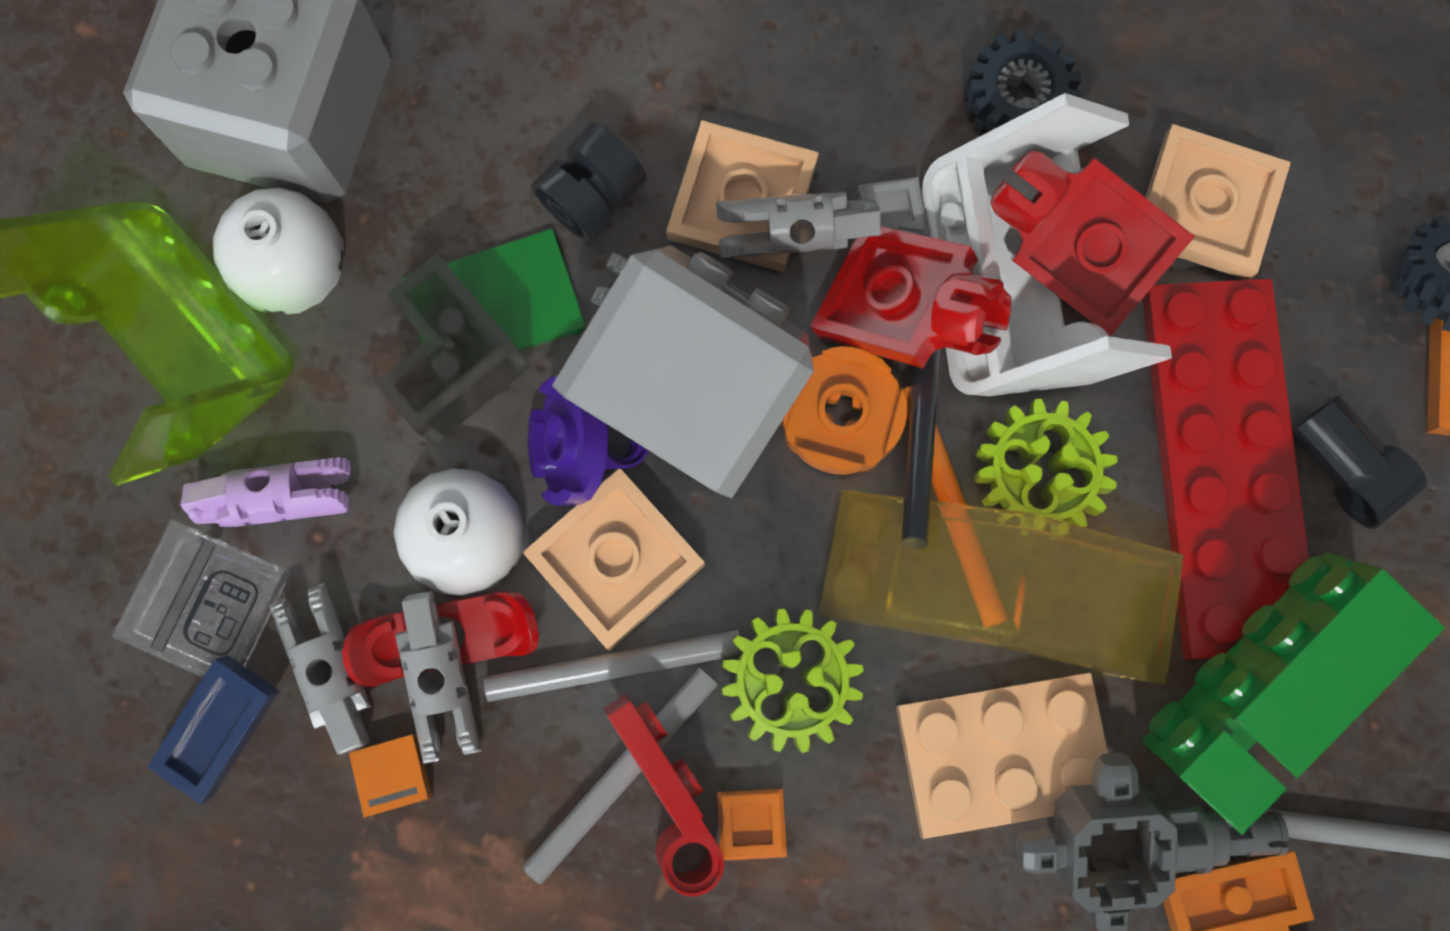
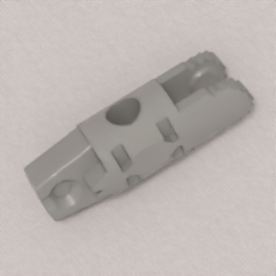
[716,192,881,258]
[269,583,371,755]
[395,591,481,764]

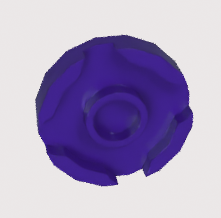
[527,376,649,506]

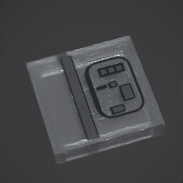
[112,519,291,677]

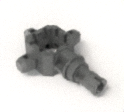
[1016,752,1289,931]

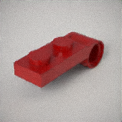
[603,694,724,897]

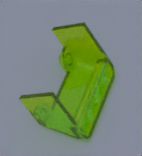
[0,201,293,486]

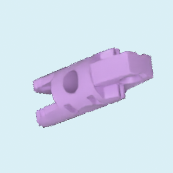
[181,457,351,527]

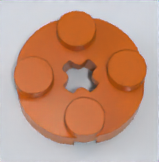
[781,346,908,475]

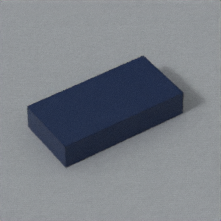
[147,655,280,805]

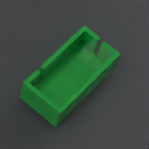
[1142,552,1446,835]

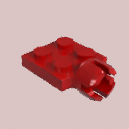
[990,151,1195,336]
[810,226,1012,368]

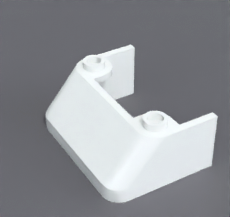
[922,93,1172,396]

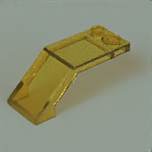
[819,490,1184,685]

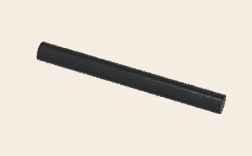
[901,349,940,549]

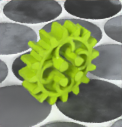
[974,399,1118,540]
[720,608,864,753]

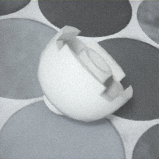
[213,187,344,314]
[394,468,526,598]

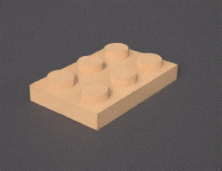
[896,673,1108,839]

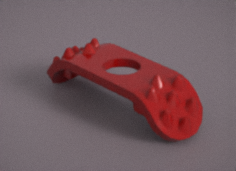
[342,591,539,687]

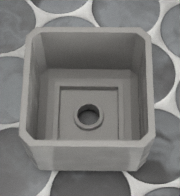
[123,0,392,204]
[552,245,814,498]

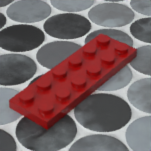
[1142,279,1309,660]

